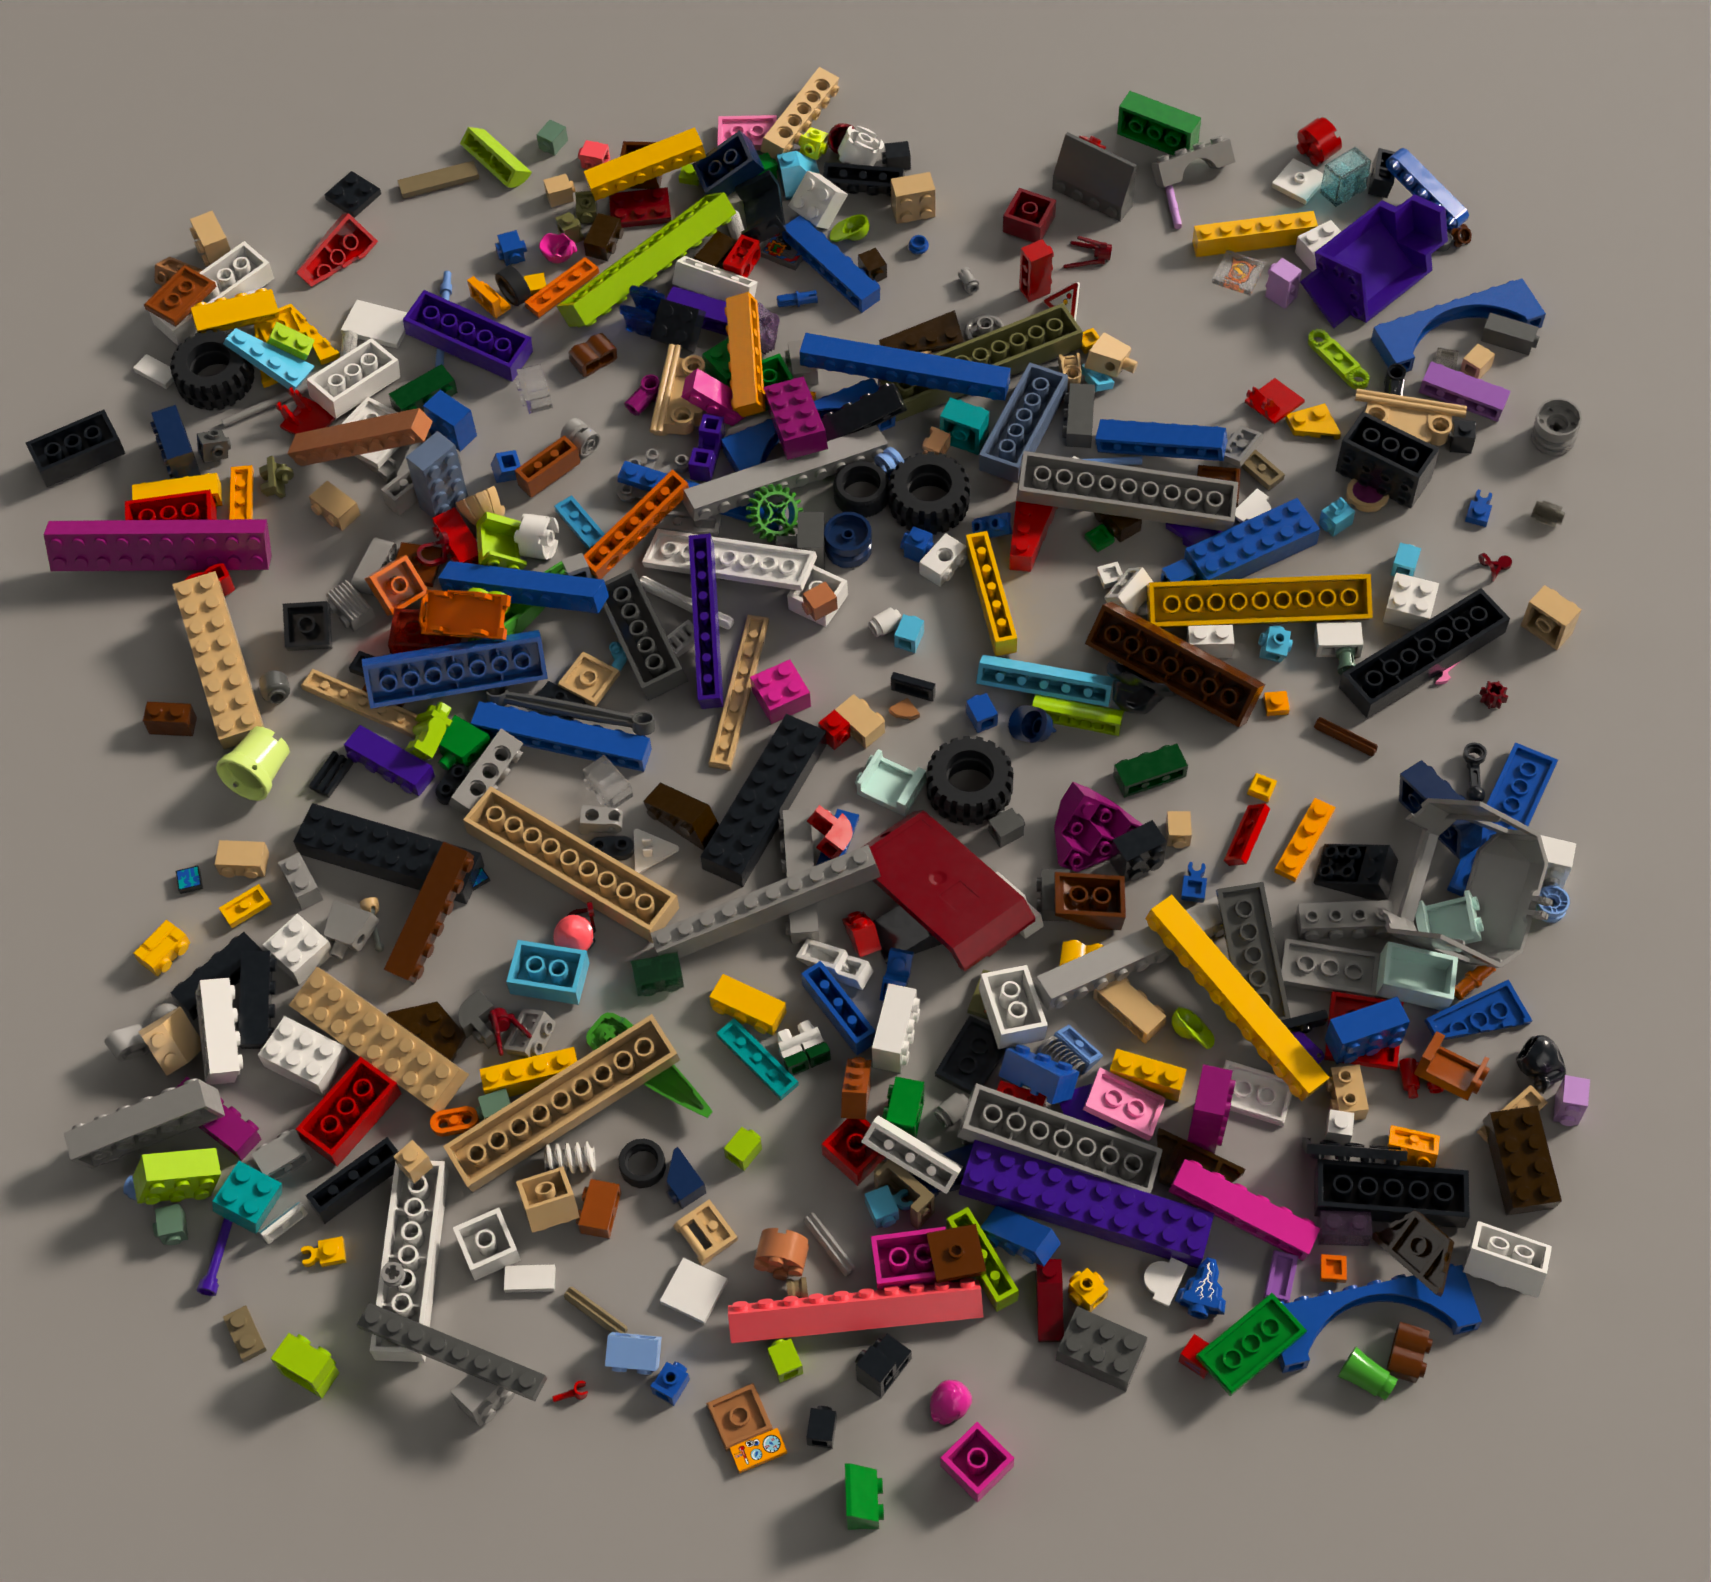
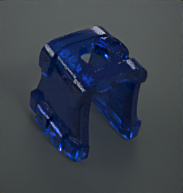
[619,285,665,337]

